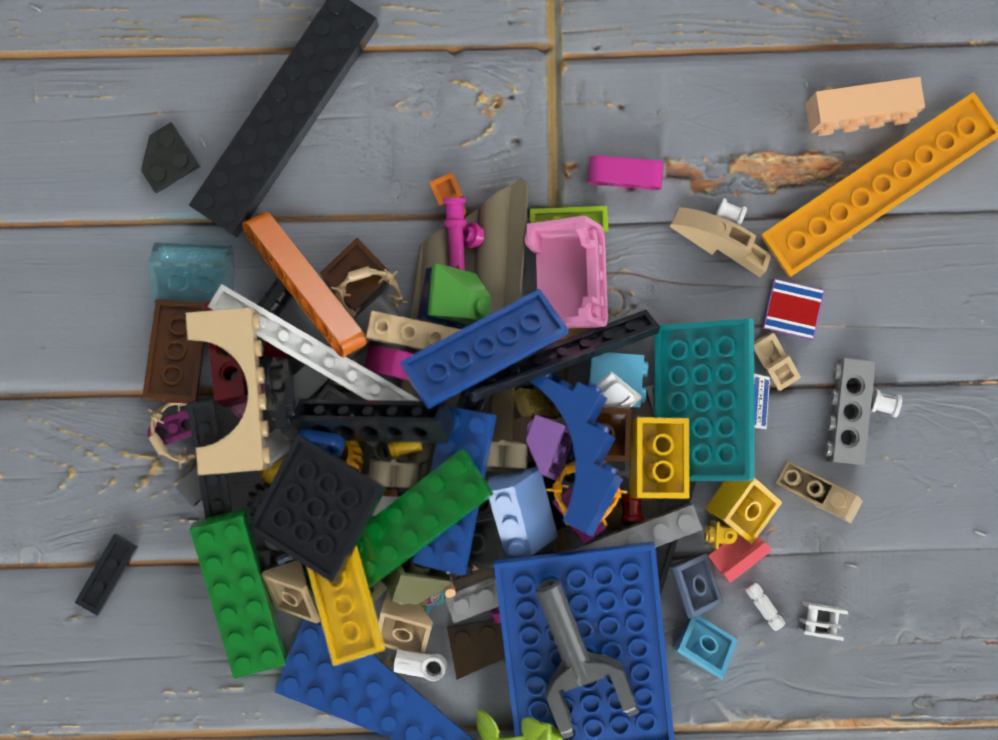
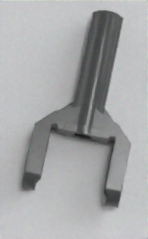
[535,579,639,739]

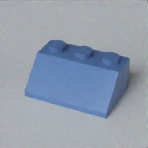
[488,466,558,559]

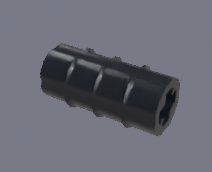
[257,278,293,317]

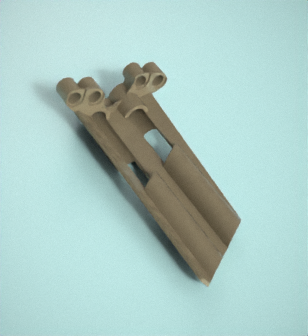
[369,178,529,488]

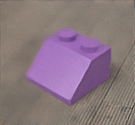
[526,415,573,481]

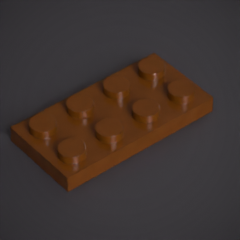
[142,299,205,404]

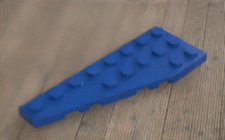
[275,619,475,740]

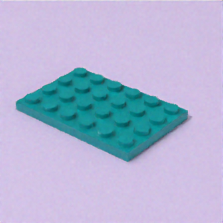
[655,318,755,481]

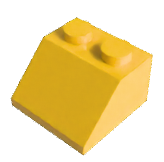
[704,479,782,544]

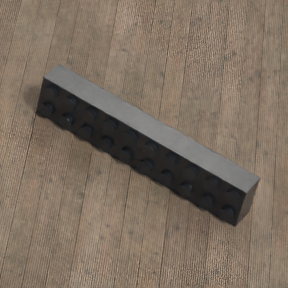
[189,0,379,238]

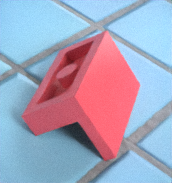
[708,534,772,582]

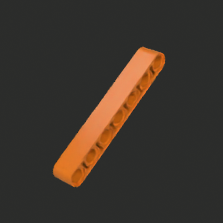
[242,211,366,358]

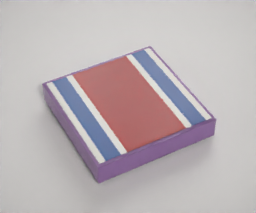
[762,278,825,340]

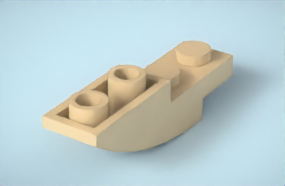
[670,207,772,277]

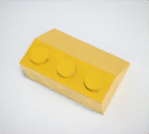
[629,417,689,499]

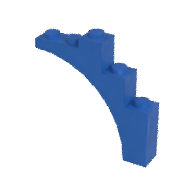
[529,374,623,536]

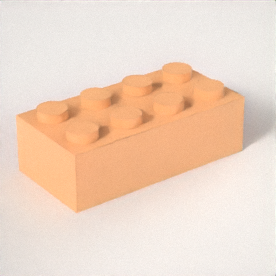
[805,77,925,136]

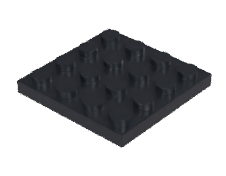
[248,434,387,583]

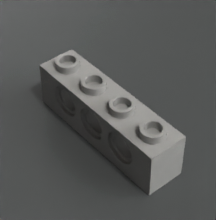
[825,358,876,466]

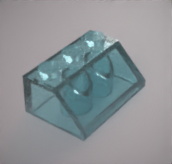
[148,243,235,303]

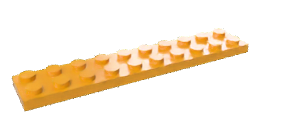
[760,92,998,278]

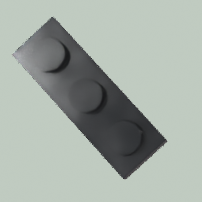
[74,533,139,616]

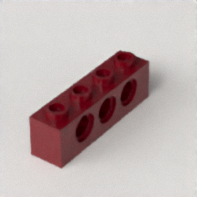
[204,301,248,408]

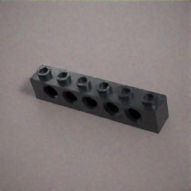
[291,399,455,443]

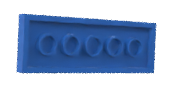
[400,289,568,409]
[413,406,497,575]

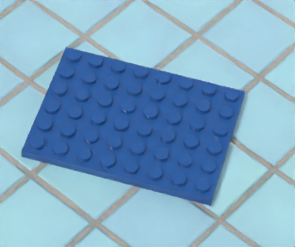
[494,541,674,740]

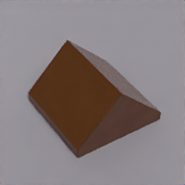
[593,408,631,462]

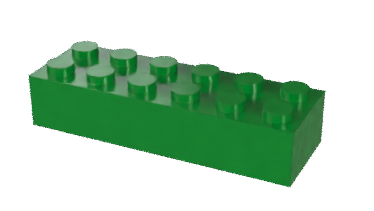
[190,508,287,679]

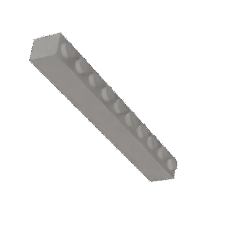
[445,503,703,623]

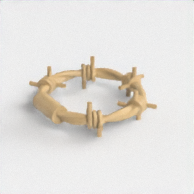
[331,266,407,319]
[148,402,218,469]

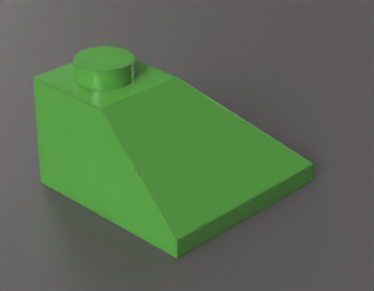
[427,263,491,325]

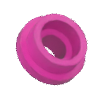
[463,222,484,249]

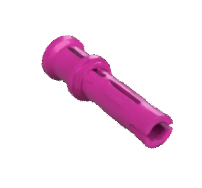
[443,198,467,271]

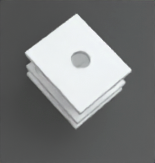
[798,601,848,641]

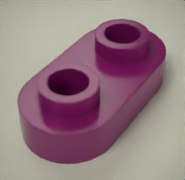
[147,411,192,446]

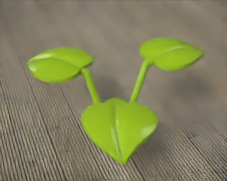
[476,709,563,740]

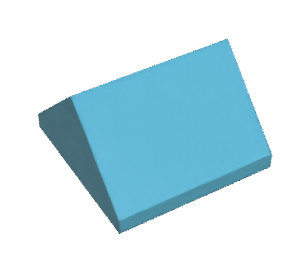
[672,615,738,679]

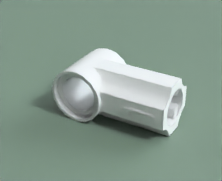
[394,648,447,681]

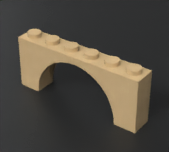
[186,308,271,475]

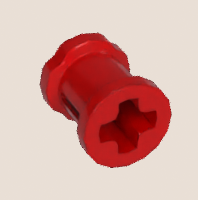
[621,494,644,521]

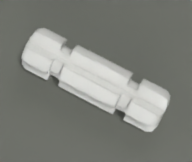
[746,583,785,631]

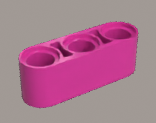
[588,155,664,190]
[364,345,414,381]

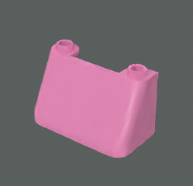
[524,216,608,328]

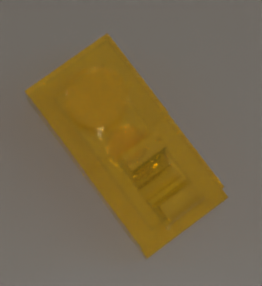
[512,388,562,419]

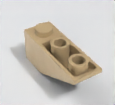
[776,461,863,524]

